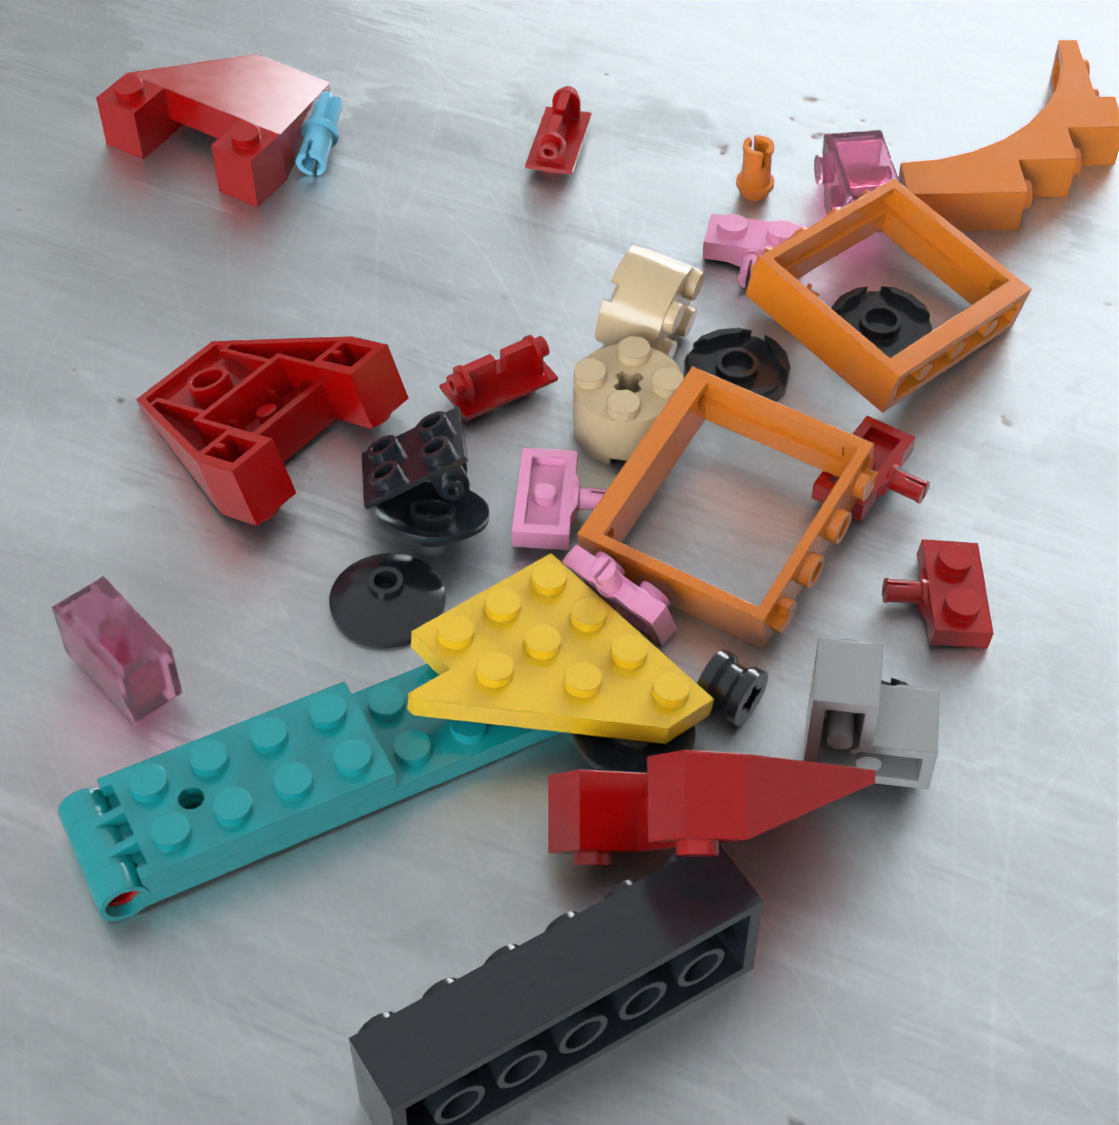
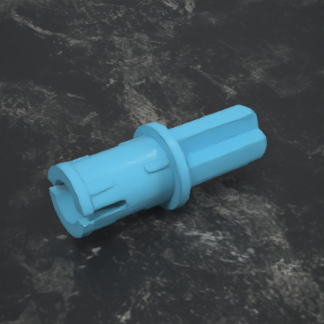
[296,91,343,176]

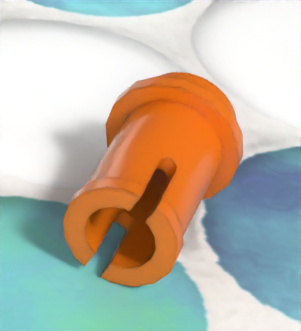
[736,135,775,201]

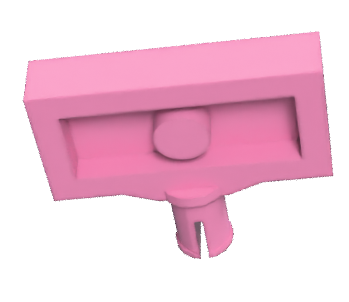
[702,214,809,288]
[511,448,608,550]
[562,544,677,647]

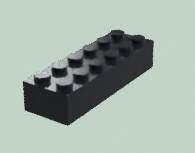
[349,844,763,1125]

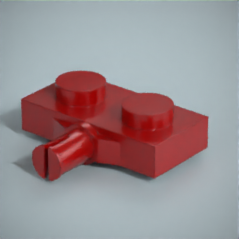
[811,415,930,521]
[882,539,994,648]

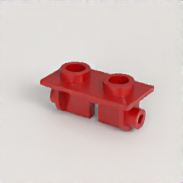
[525,86,592,175]
[439,335,558,421]

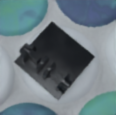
[361,406,470,510]

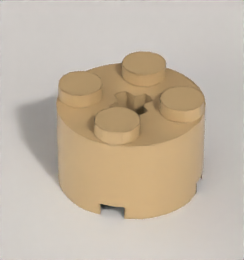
[595,245,706,359]
[573,336,684,465]

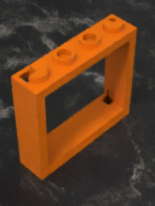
[745,178,1032,413]
[577,366,878,650]

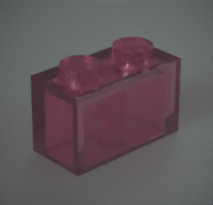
[814,130,900,232]
[52,576,183,725]

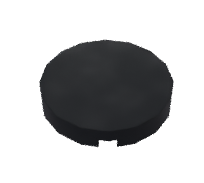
[831,286,932,358]
[684,328,791,402]

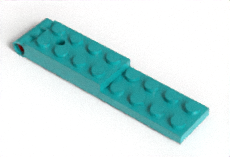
[57,664,563,921]

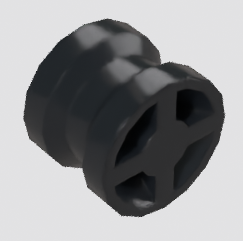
[697,649,768,726]

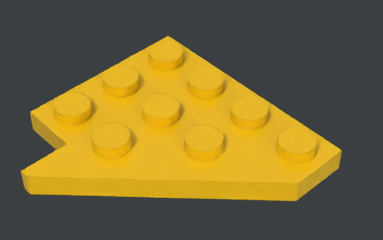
[407,553,714,744]

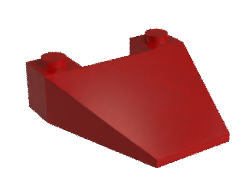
[96,54,331,207]
[136,336,409,526]
[548,750,876,867]

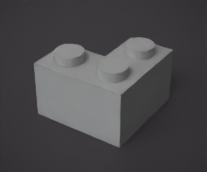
[803,638,940,790]

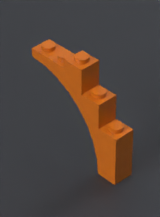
[898,40,1119,231]

